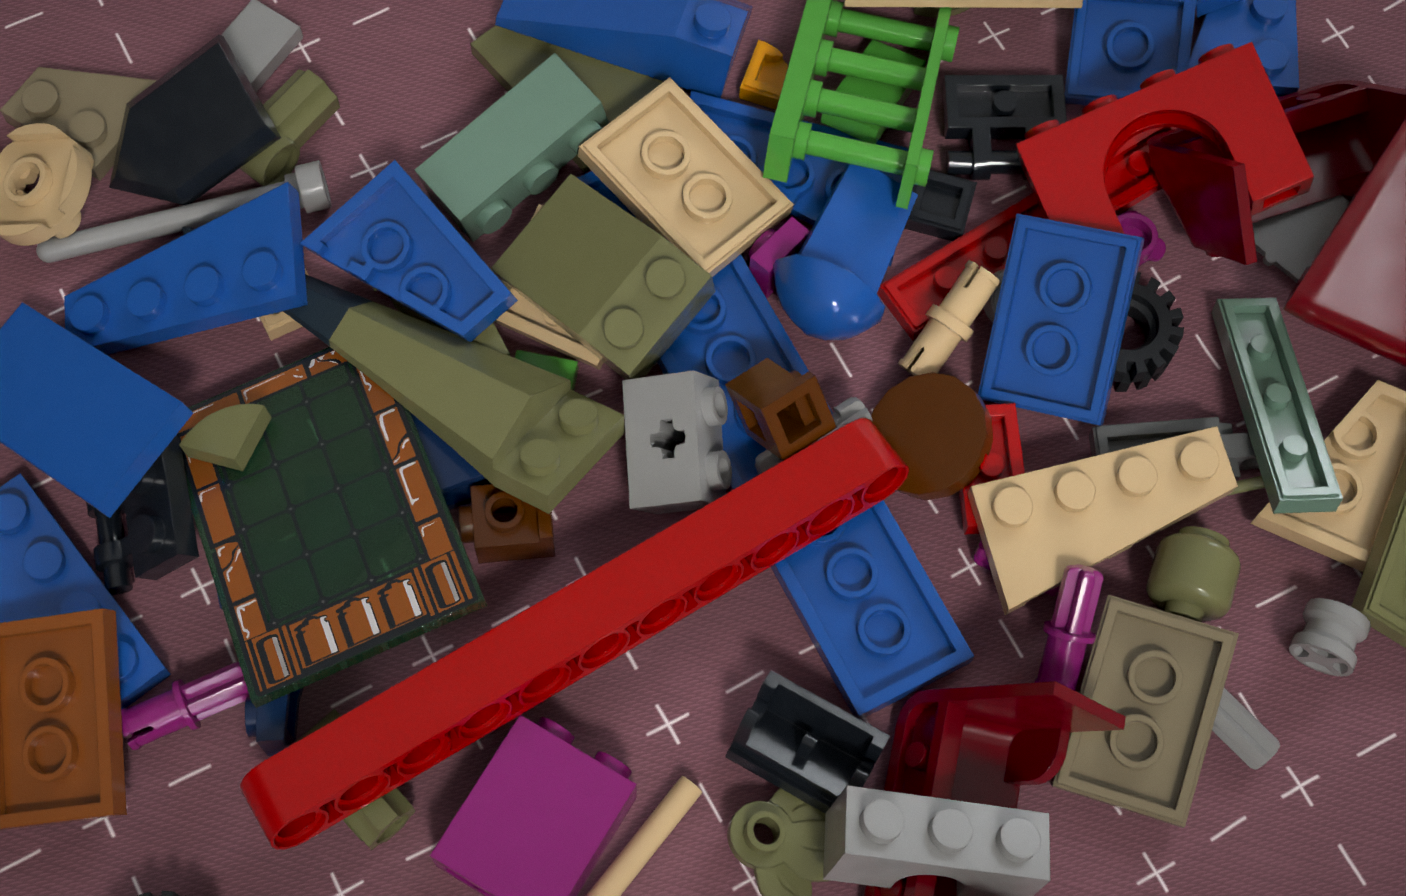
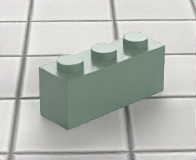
[414,53,609,242]

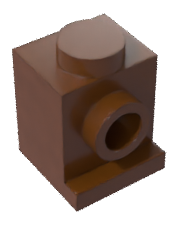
[725,358,837,461]
[459,484,556,564]

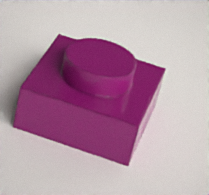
[748,217,810,298]

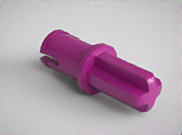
[1034,564,1103,692]
[121,662,255,751]

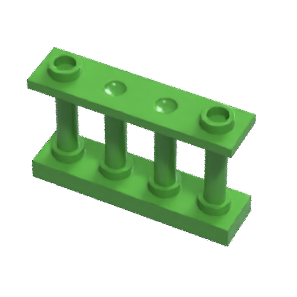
[763,0,960,209]

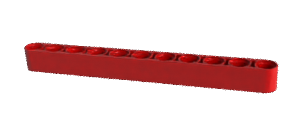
[240,418,909,850]

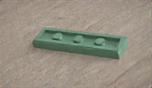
[1211,298,1343,514]

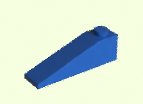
[495,0,753,98]

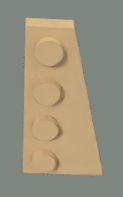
[967,426,1238,615]

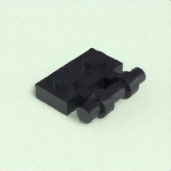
[941,75,1067,181]
[86,435,199,595]

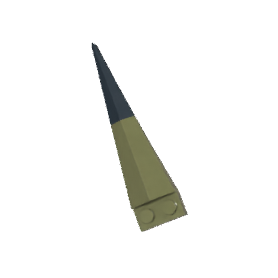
[182,227,625,514]

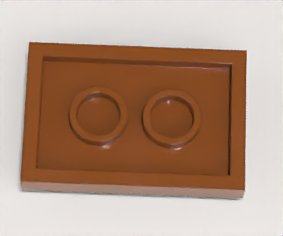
[0,608,127,830]

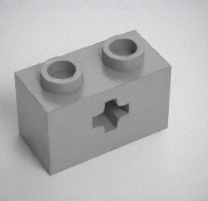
[622,370,732,514]

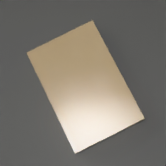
[578,77,794,277]

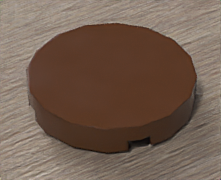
[871,372,993,501]

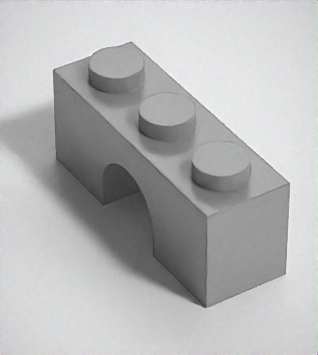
[823,785,1051,896]

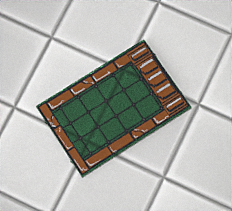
[177,347,488,708]

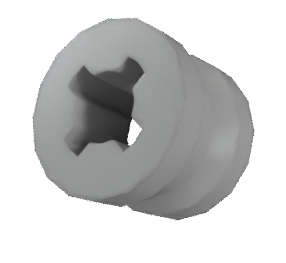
[1289,598,1371,677]

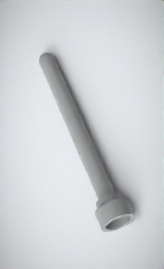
[36,160,332,263]

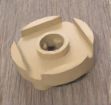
[0,123,94,246]

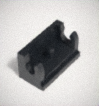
[725,670,890,813]

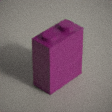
[430,715,637,896]

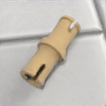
[897,260,1002,376]

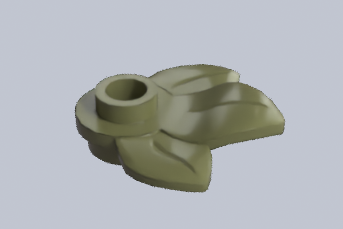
[727,788,831,896]

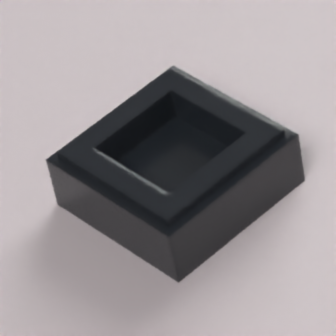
[904,170,977,241]

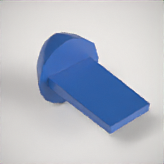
[773,164,918,340]

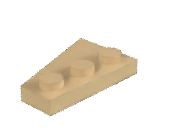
[1250,380,1406,572]

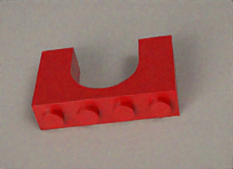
[1016,42,1314,234]

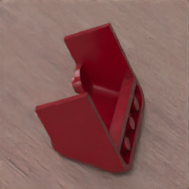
[1147,80,1406,265]
[864,681,1126,896]

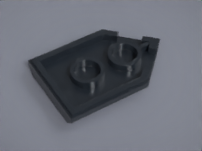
[109,35,281,205]

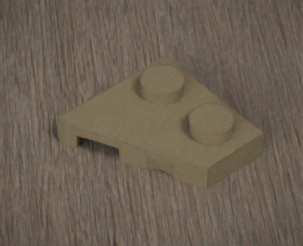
[0,67,157,181]

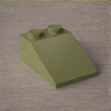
[491,174,716,380]

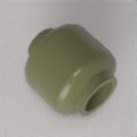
[1146,526,1241,622]

